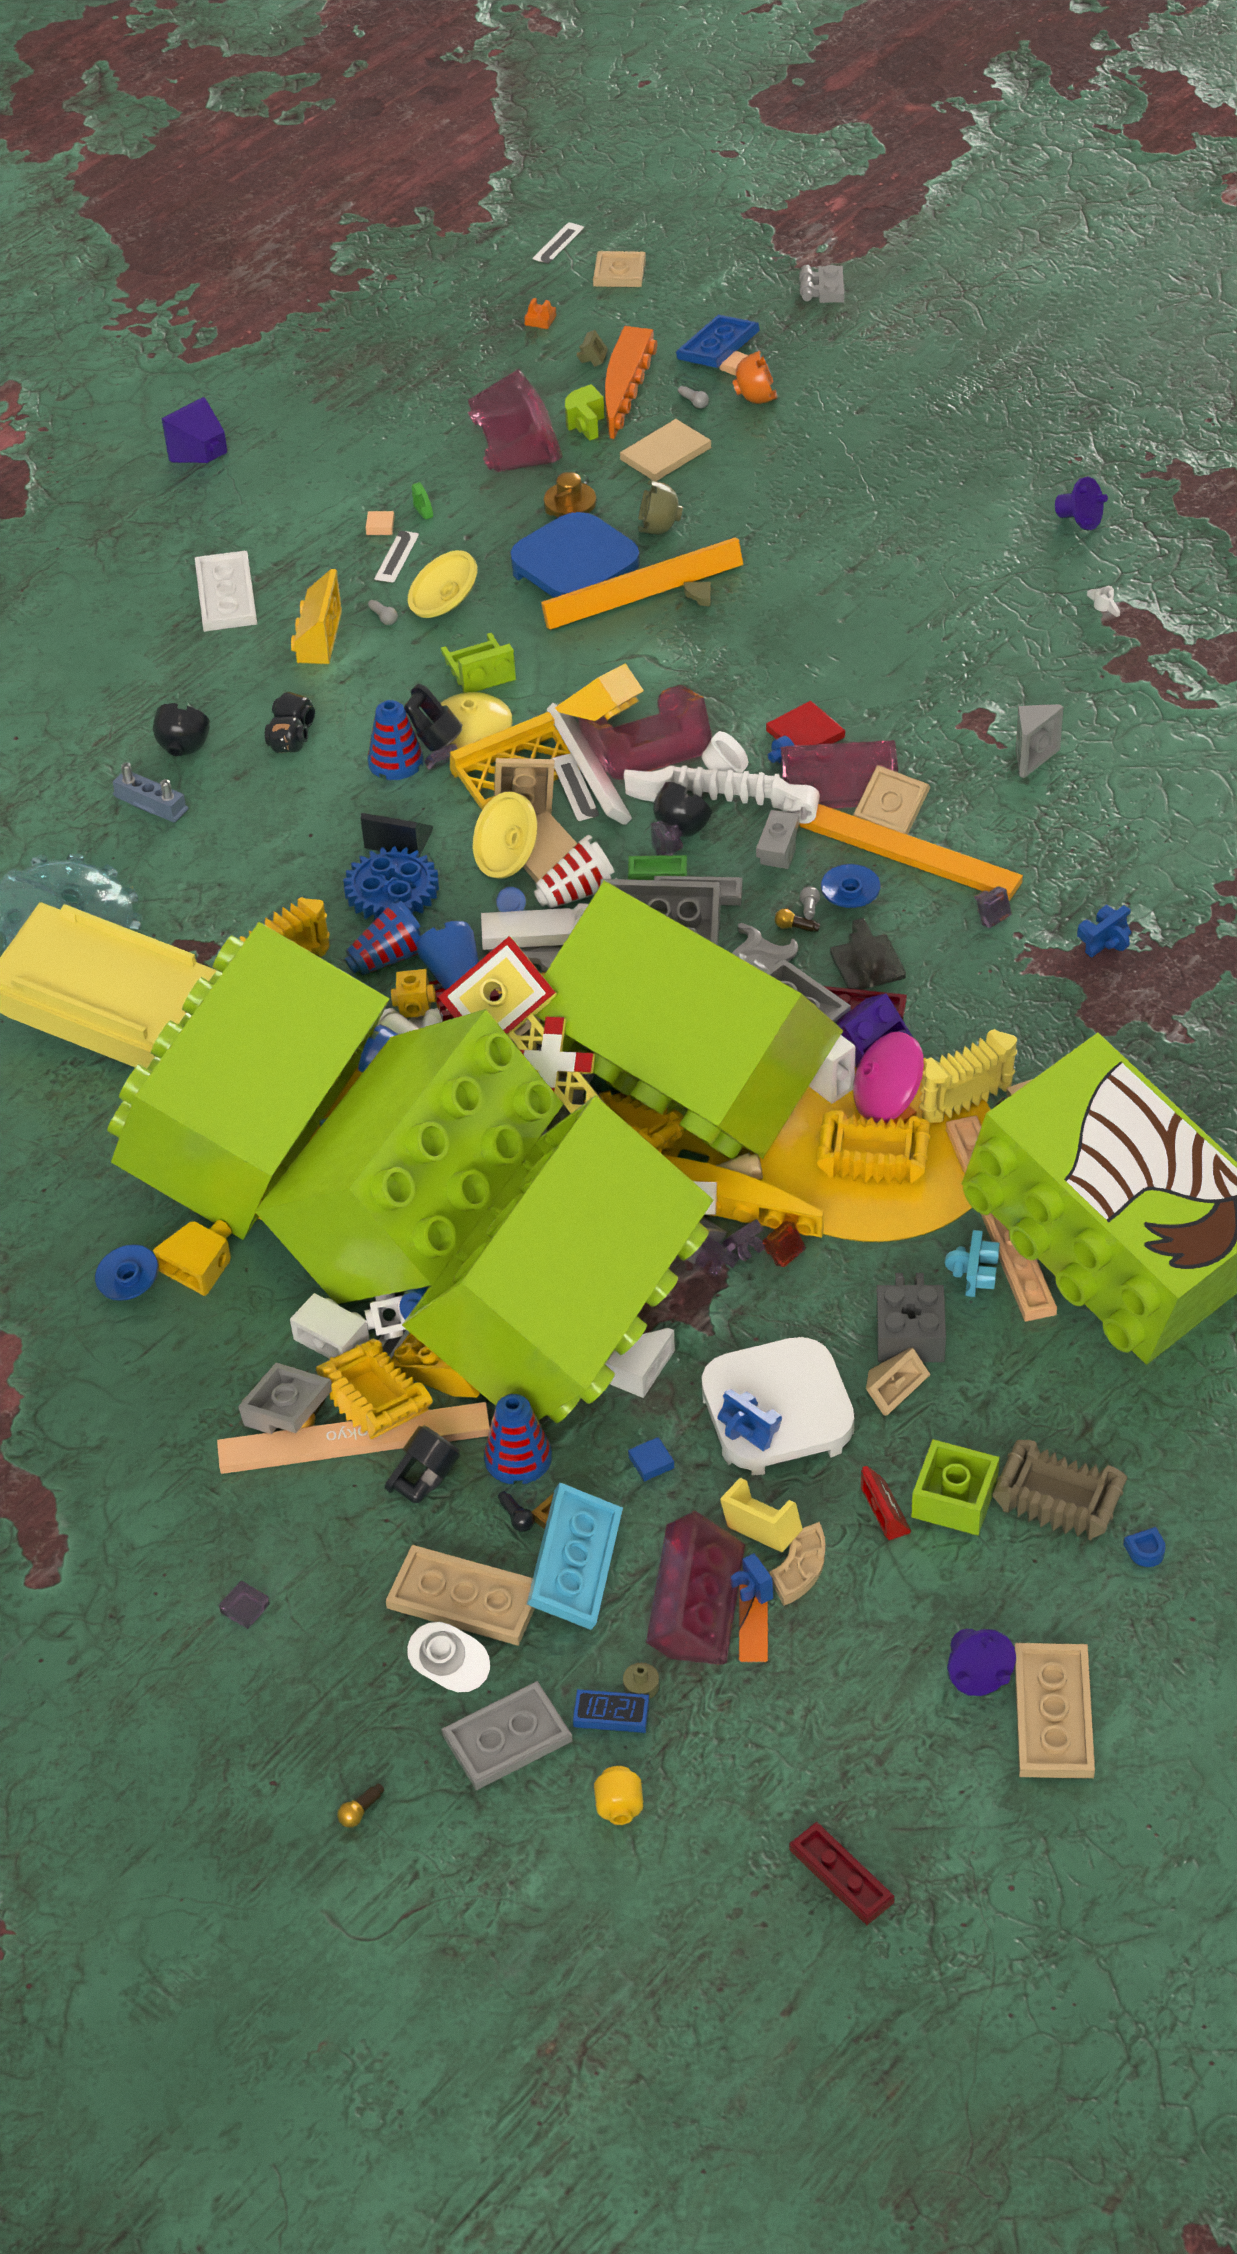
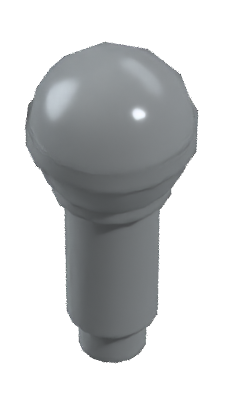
[678,386,709,409]
[368,600,398,625]
[799,886,820,920]

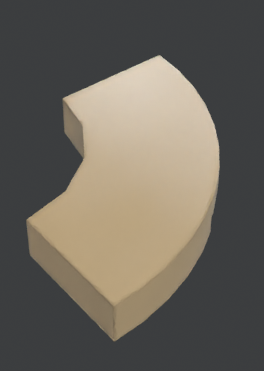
[769,1522,825,1606]

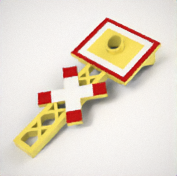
[438,936,605,1113]

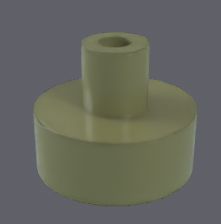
[623,1663,659,1699]

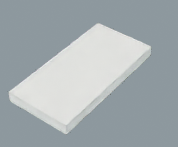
[195,551,257,632]

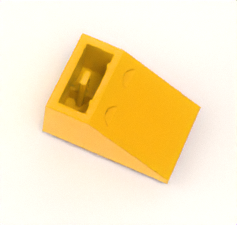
[391,1333,480,1398]

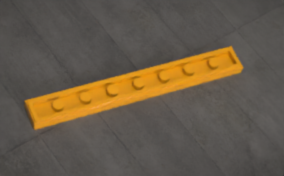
[541,538,744,630]
[800,804,1023,901]

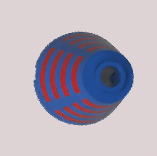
[367,700,424,780]
[344,899,425,975]
[484,1394,552,1485]

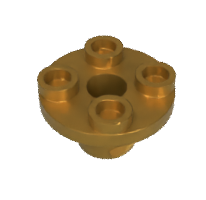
[544,472,596,517]

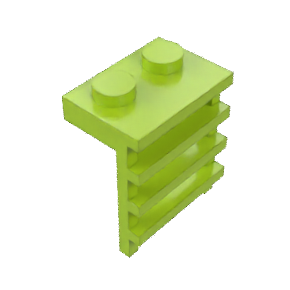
[441,632,516,693]

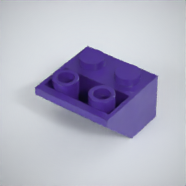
[836,993,913,1068]

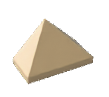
[866,1348,931,1416]

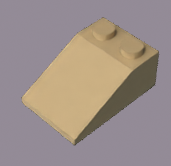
[494,758,555,816]

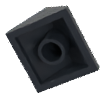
[360,813,433,857]

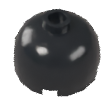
[153,703,210,756]
[653,782,712,837]

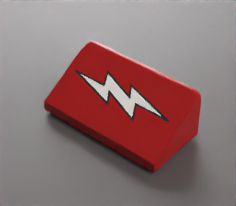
[861,1466,911,1540]

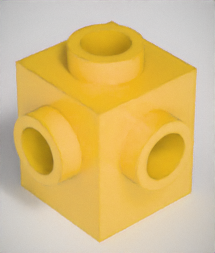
[391,969,436,1018]

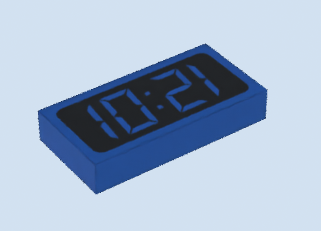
[573,1689,650,1733]

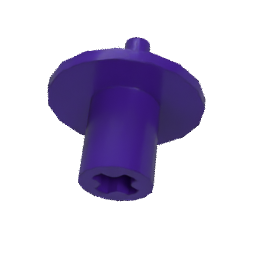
[1055,476,1108,531]
[947,1628,1016,1696]

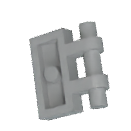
[799,265,844,303]

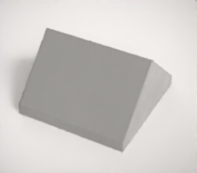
[1016,704,1063,778]

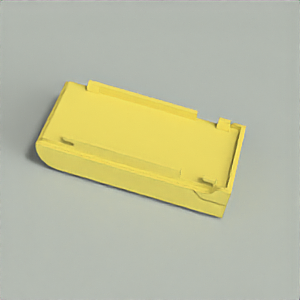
[0,902,216,1069]

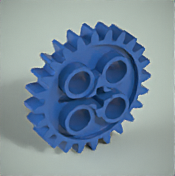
[343,846,439,919]

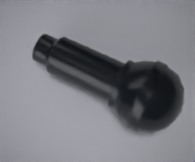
[498,1491,535,1532]

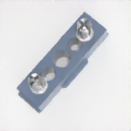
[113,762,189,823]

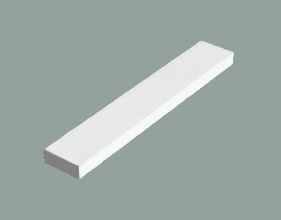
[547,703,632,825]

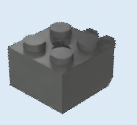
[876,1273,946,1362]

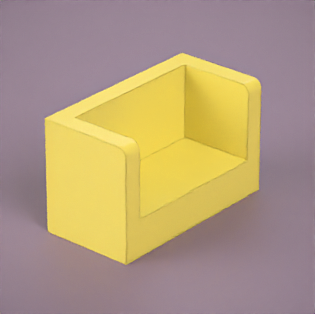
[720,1478,803,1553]

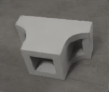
[756,810,799,869]

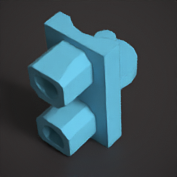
[945,1230,1000,1297]

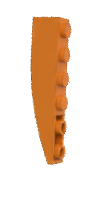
[605,326,657,439]

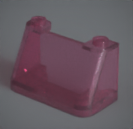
[468,369,563,472]
[578,684,712,780]

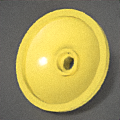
[408,550,477,618]
[441,692,512,751]
[473,792,537,879]

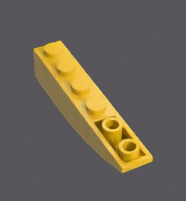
[663,1154,824,1238]

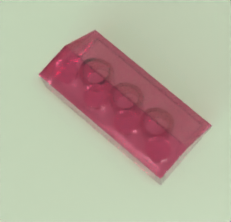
[781,740,898,808]
[646,1511,745,1665]

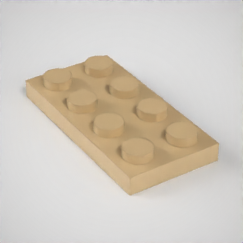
[386,1545,535,1646]
[1015,1643,1095,1778]

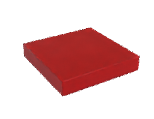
[766,701,845,761]

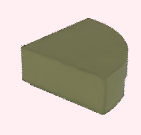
[684,582,711,606]

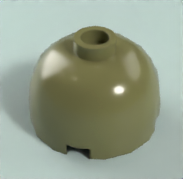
[638,480,683,535]

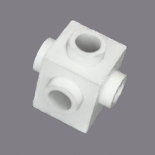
[364,1293,405,1340]

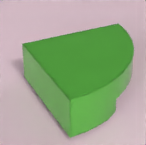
[411,482,434,520]

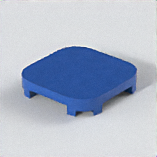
[511,512,640,598]

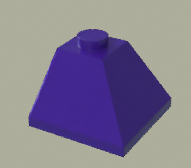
[161,397,228,463]

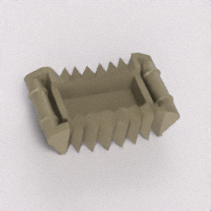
[992,1440,1127,1541]

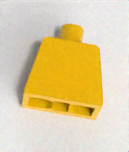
[153,1220,232,1296]

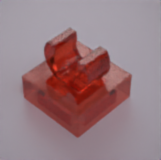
[761,1221,806,1267]

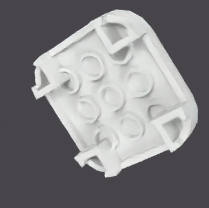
[702,1337,854,1475]

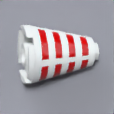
[534,835,617,909]

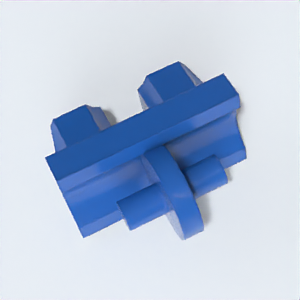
[1077,905,1131,957]
[717,1388,782,1451]

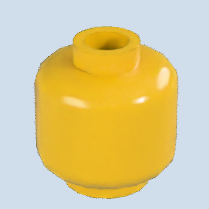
[594,1766,644,1825]

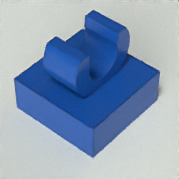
[731,1553,773,1604]

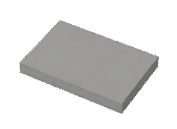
[441,1681,573,1790]

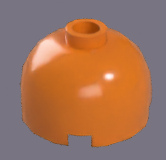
[733,351,778,404]

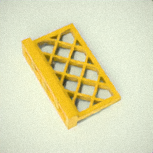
[450,712,580,810]

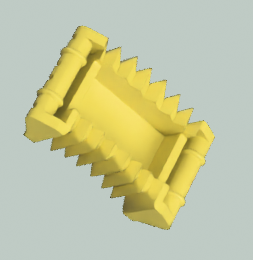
[919,1029,1017,1123]

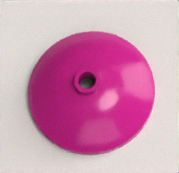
[853,1032,924,1123]

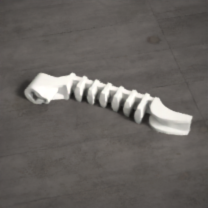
[624,765,820,824]

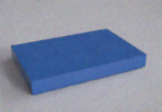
[676,315,760,368]

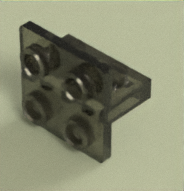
[830,918,906,990]

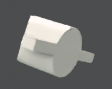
[1087,586,1120,617]

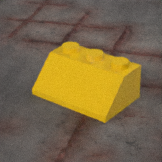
[291,569,342,664]
[555,663,644,721]

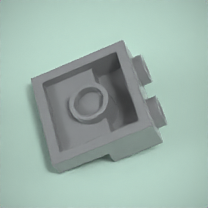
[238,1363,332,1434]

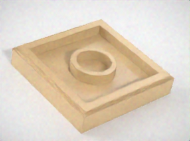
[593,251,646,287]
[853,765,930,835]

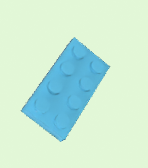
[526,1483,623,1630]

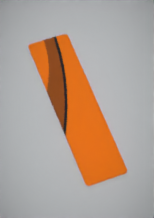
[739,1585,768,1662]

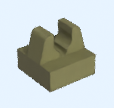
[576,330,608,367]

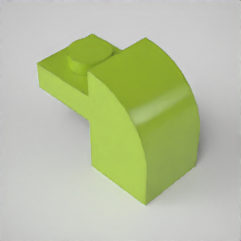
[565,384,605,441]

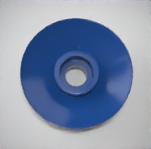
[821,864,880,908]
[95,1245,159,1301]

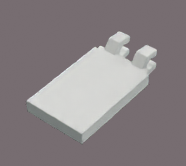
[481,903,589,950]

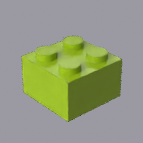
[911,1439,1000,1536]

